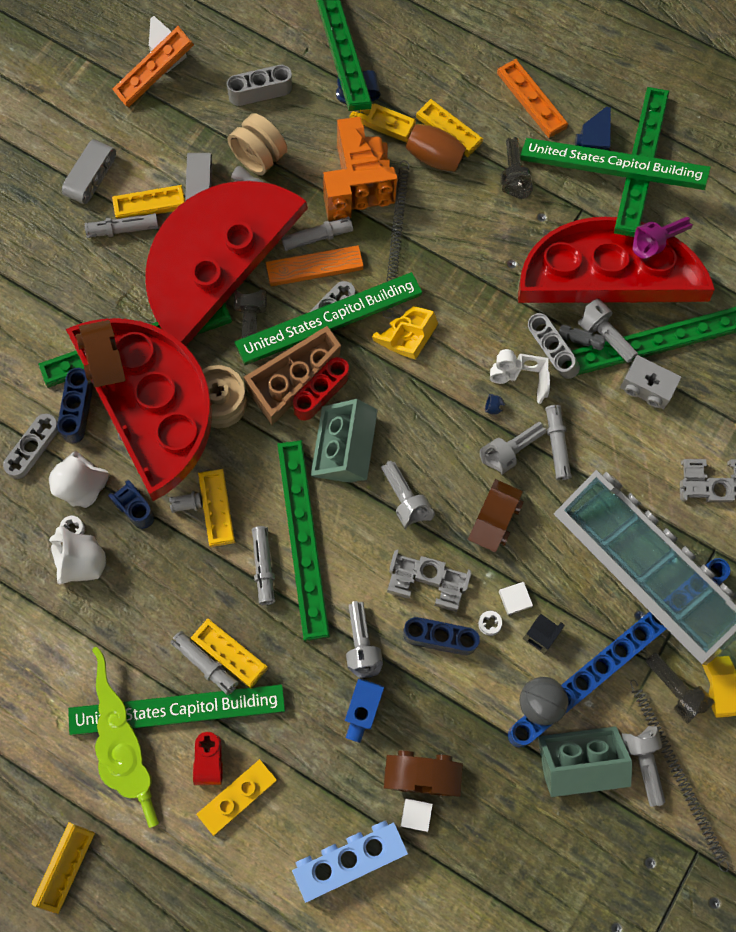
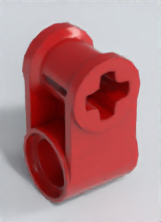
[193,732,223,785]

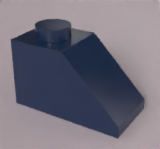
[575,107,611,151]

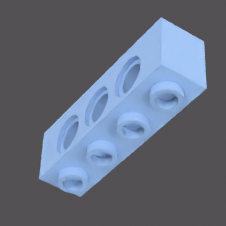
[292,820,408,903]

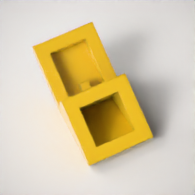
[702,656,736,718]

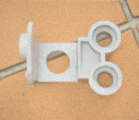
[490,349,550,404]

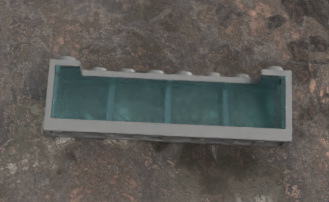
[554,470,736,665]

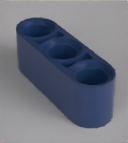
[57,368,93,444]
[403,617,480,655]

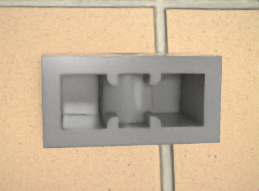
[620,355,681,410]

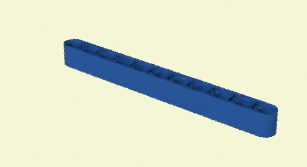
[508,558,731,747]

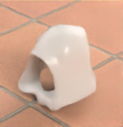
[49,451,109,508]
[49,526,106,585]

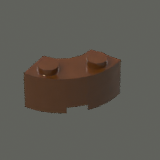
[76,320,125,388]
[468,479,524,552]
[384,750,463,797]

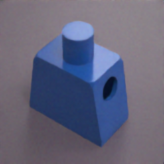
[345,678,385,743]

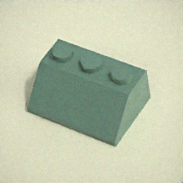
[311,399,378,482]
[538,726,632,797]

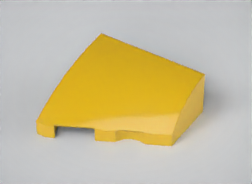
[372,306,438,360]

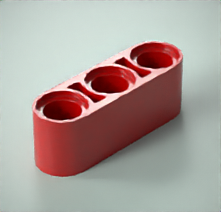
[293,357,349,421]

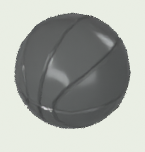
[519,677,568,725]

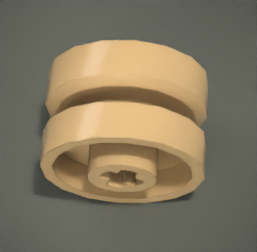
[227,113,287,175]
[202,365,247,429]

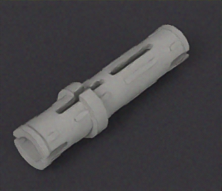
[85,213,158,238]
[282,216,353,251]
[545,405,572,480]
[252,526,275,605]
[171,631,239,695]

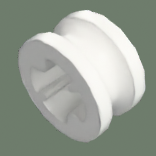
[60,516,85,535]
[479,611,502,636]

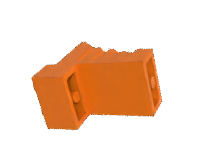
[323,117,397,221]

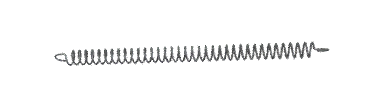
[383,160,409,318]
[630,680,729,872]

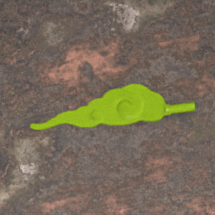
[92,647,159,828]

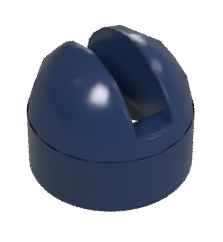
[485,394,505,414]

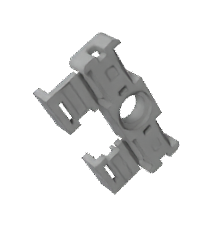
[680,459,736,502]
[387,550,471,612]

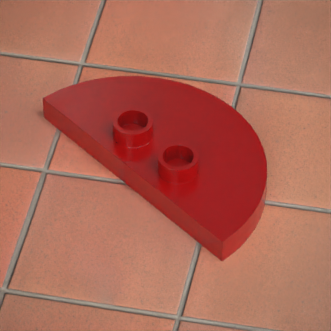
[145,181,308,346]
[518,217,715,303]
[66,318,212,501]

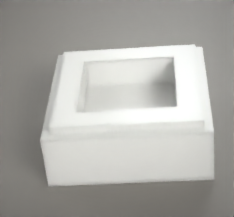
[499,582,533,615]
[400,799,432,832]

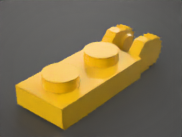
[349,103,416,143]

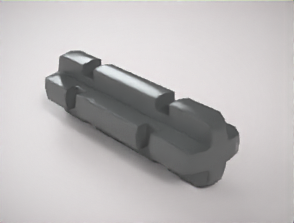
[559,325,606,350]

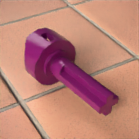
[633,217,693,259]

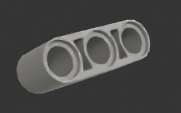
[227,65,292,106]
[62,139,116,204]
[185,153,212,201]
[528,313,580,379]

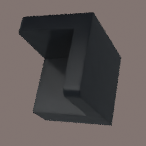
[523,614,565,654]

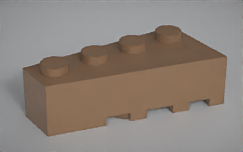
[244,326,341,425]

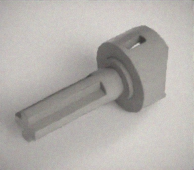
[578,299,638,363]
[480,422,546,475]
[381,461,435,530]
[346,601,383,678]
[622,726,666,807]

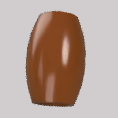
[405,124,466,172]

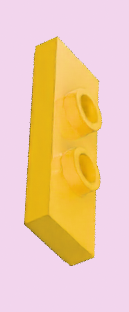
[416,99,483,157]
[112,185,185,219]
[198,469,235,547]
[191,619,268,689]
[196,759,277,836]
[31,822,95,914]

